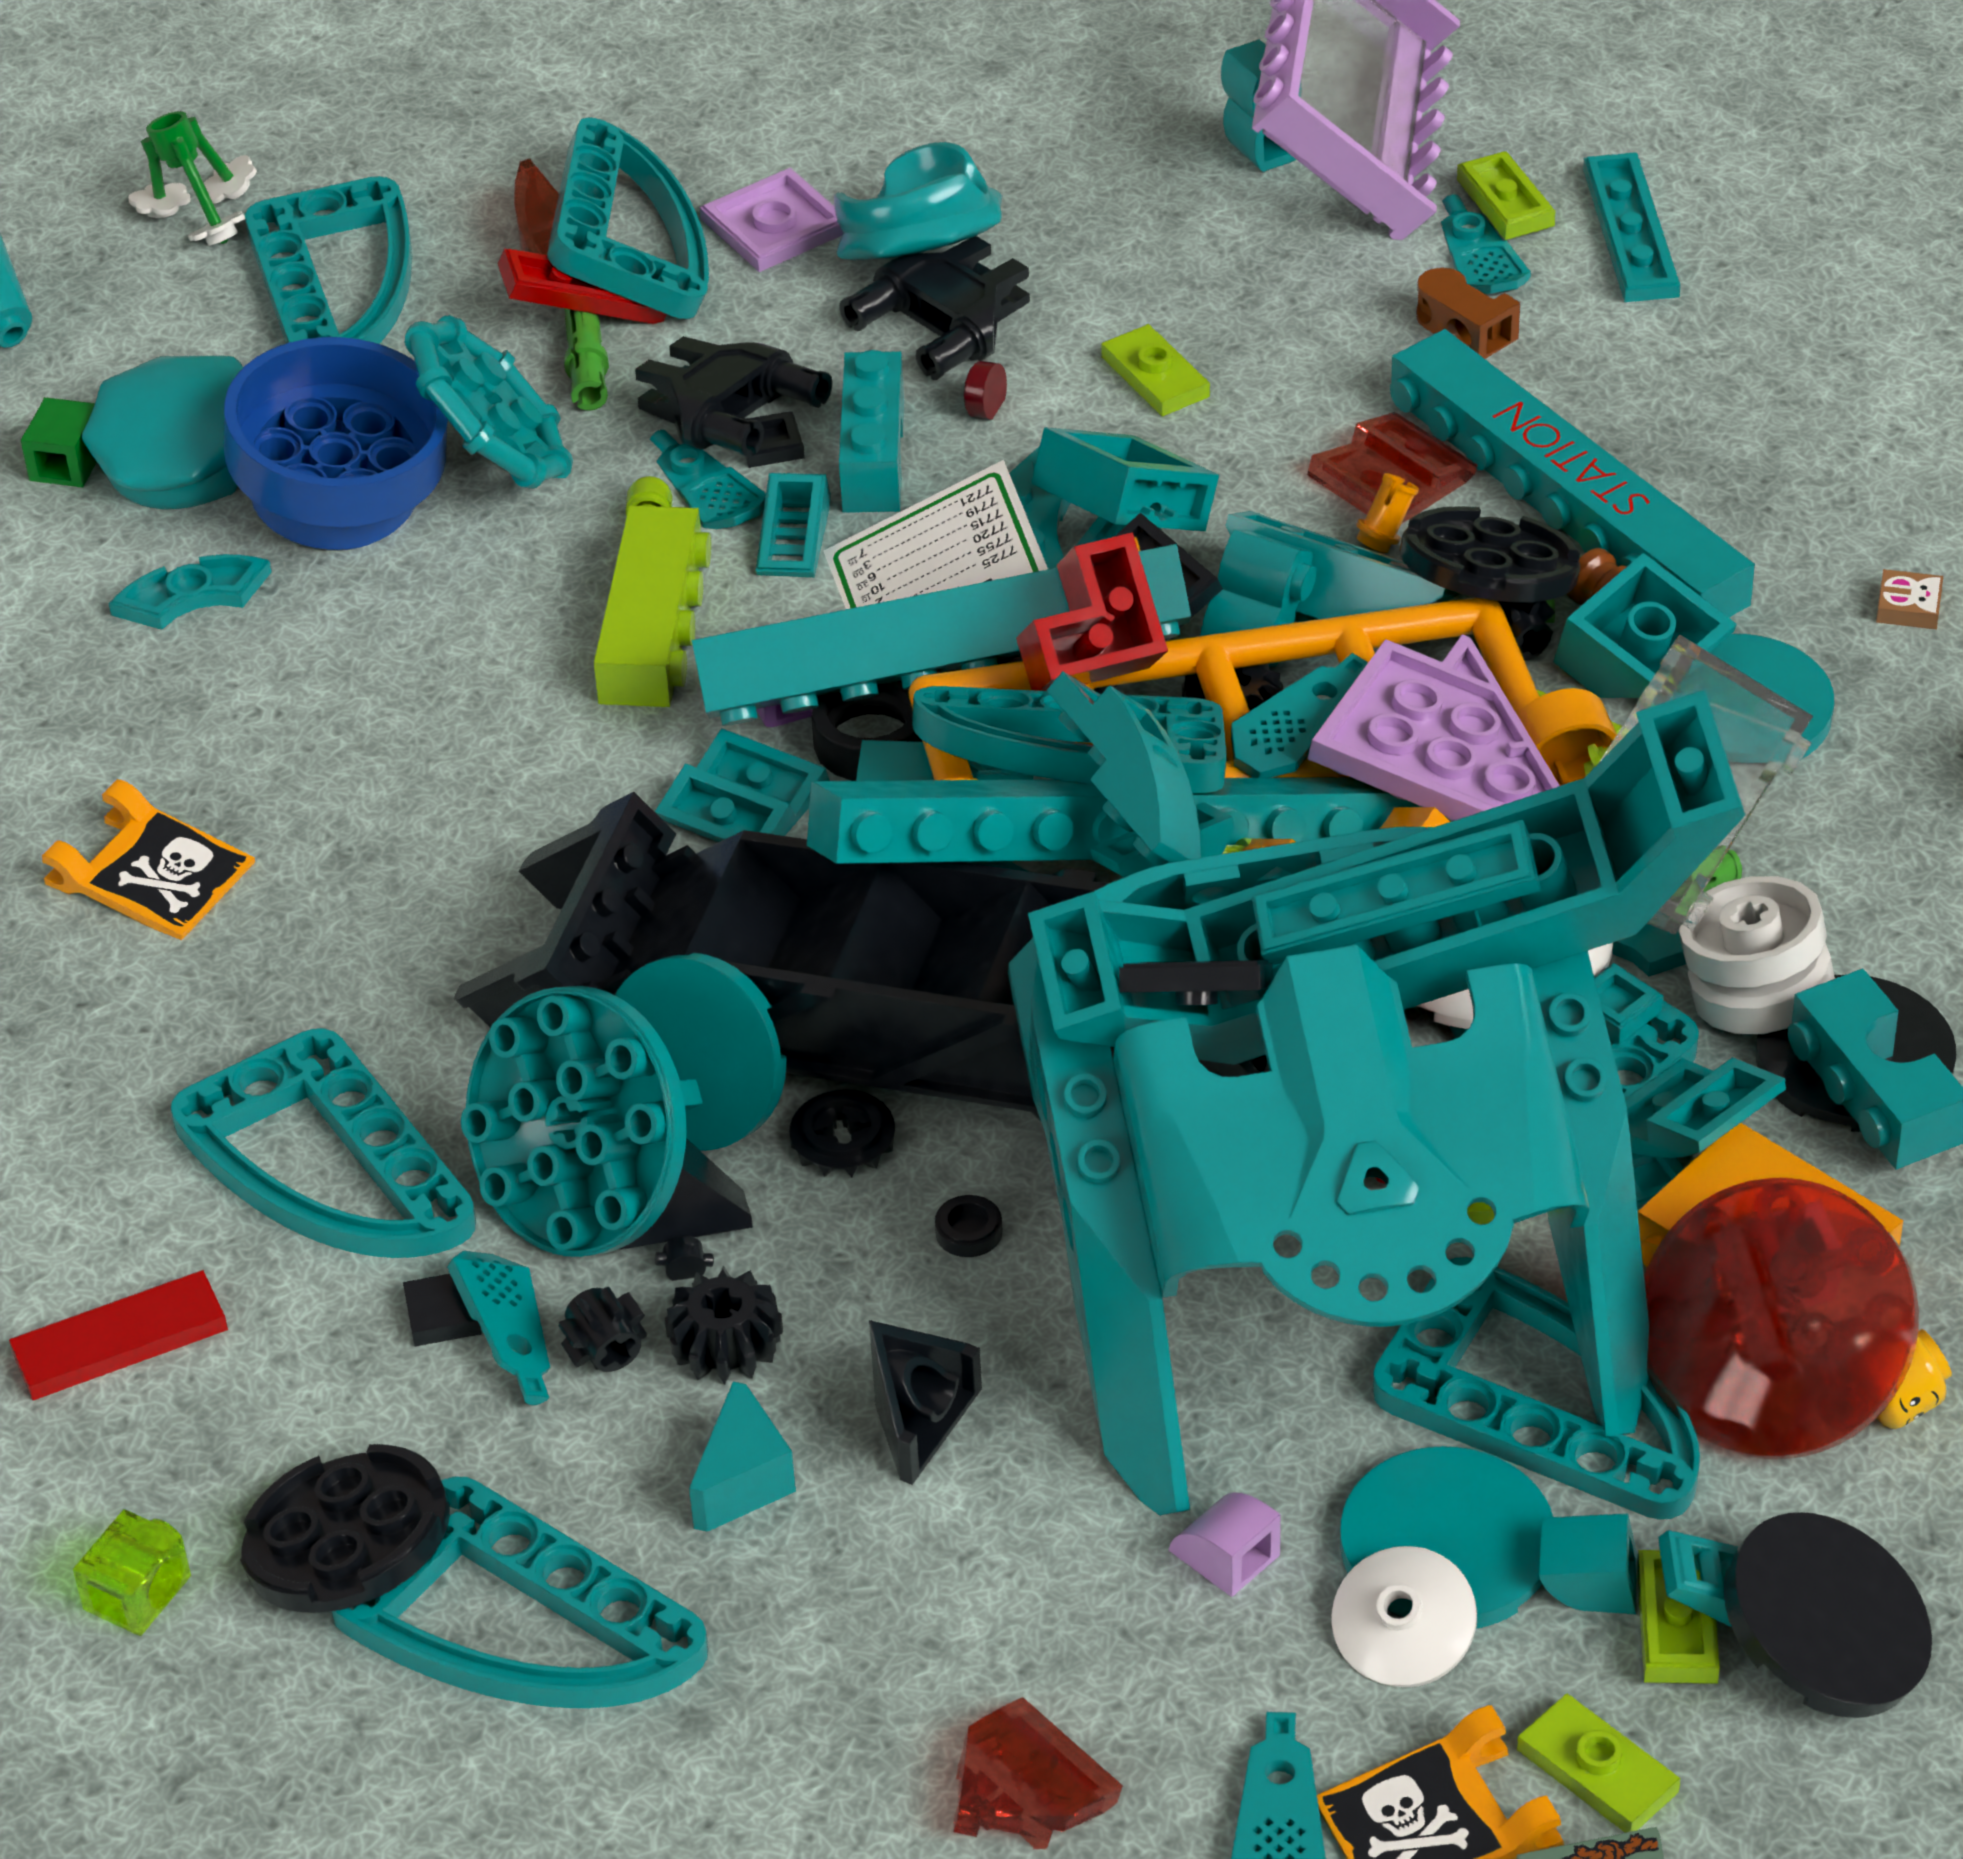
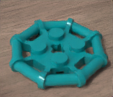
[404,315,573,489]

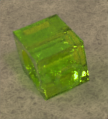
[72,1509,191,1636]

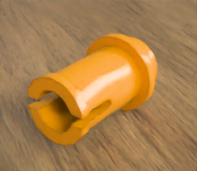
[1356,473,1419,553]

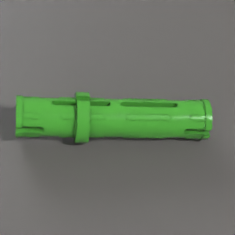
[564,309,609,411]

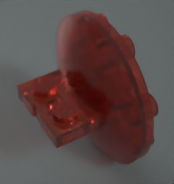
[1644,1178,1919,1459]

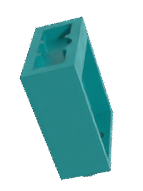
[1031,427,1219,531]

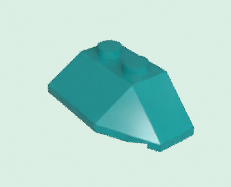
[1225,511,1461,622]

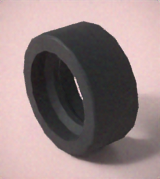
[811,681,923,781]

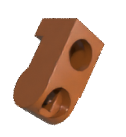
[1416,267,1520,359]

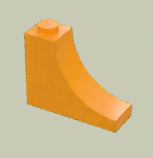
[1638,1123,1903,1277]

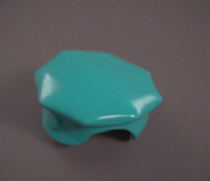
[834,142,1003,260]
[82,356,243,509]

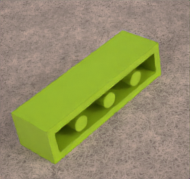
[594,505,711,707]

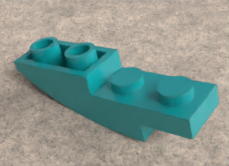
[1046,671,1201,866]

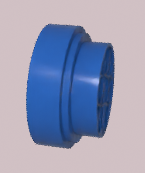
[224,337,448,550]

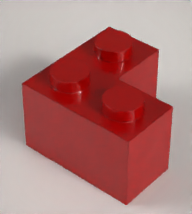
[1016,532,1168,691]

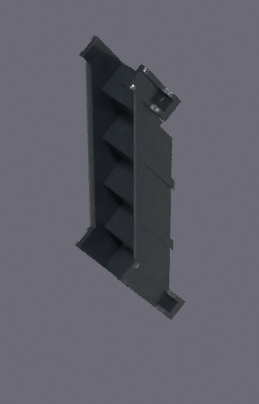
[454,792,1269,1122]

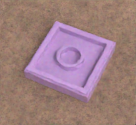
[699,168,843,272]

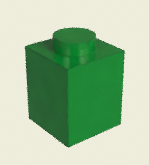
[20,397,97,488]

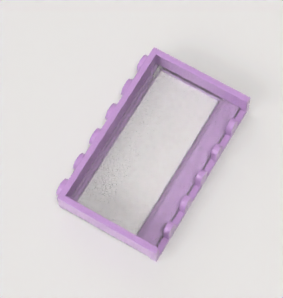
[1252,0,1460,240]

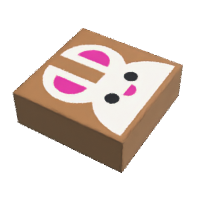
[1876,569,1944,630]

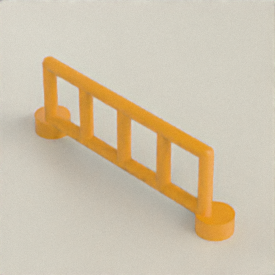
[909,597,1620,786]

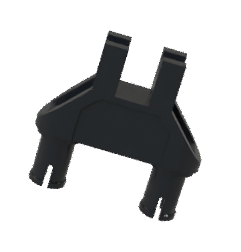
[839,236,1030,380]
[635,336,833,457]

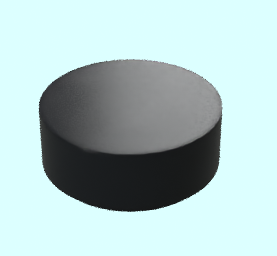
[935,1195,1003,1257]

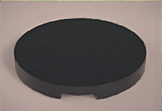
[1399,506,1581,602]
[1756,975,1956,1132]
[240,1444,450,1613]
[1724,1512,1932,1718]

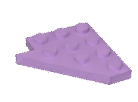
[1308,634,1560,821]

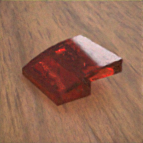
[1307,412,1478,524]

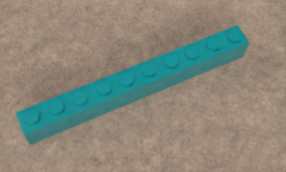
[807,777,1422,864]

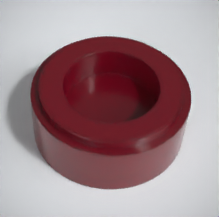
[964,361,1007,420]

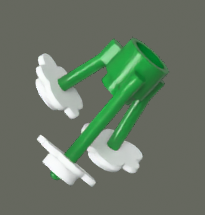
[128,111,257,246]

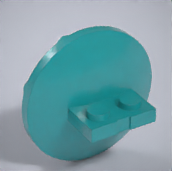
[461,986,703,1257]

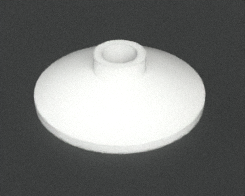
[1331,1546,1477,1687]

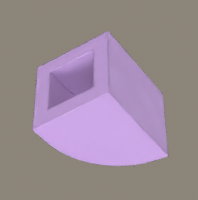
[1169,1492,1281,1597]

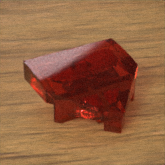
[953,1697,1123,1849]

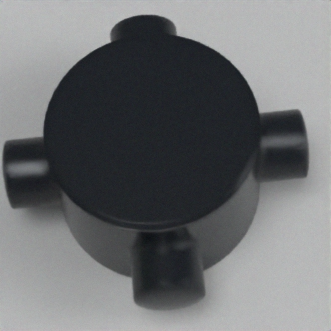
[655,1235,714,1281]

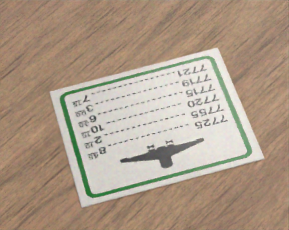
[823,460,1048,609]

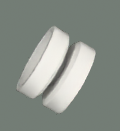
[1678,876,1835,1034]

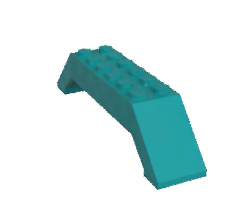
[1028,689,1745,1065]

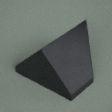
[619,1138,753,1250]
[869,1320,982,1485]

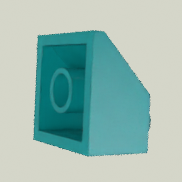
[1553,553,1737,698]

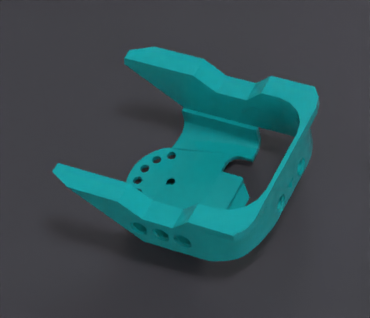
[1008,827,1653,1516]

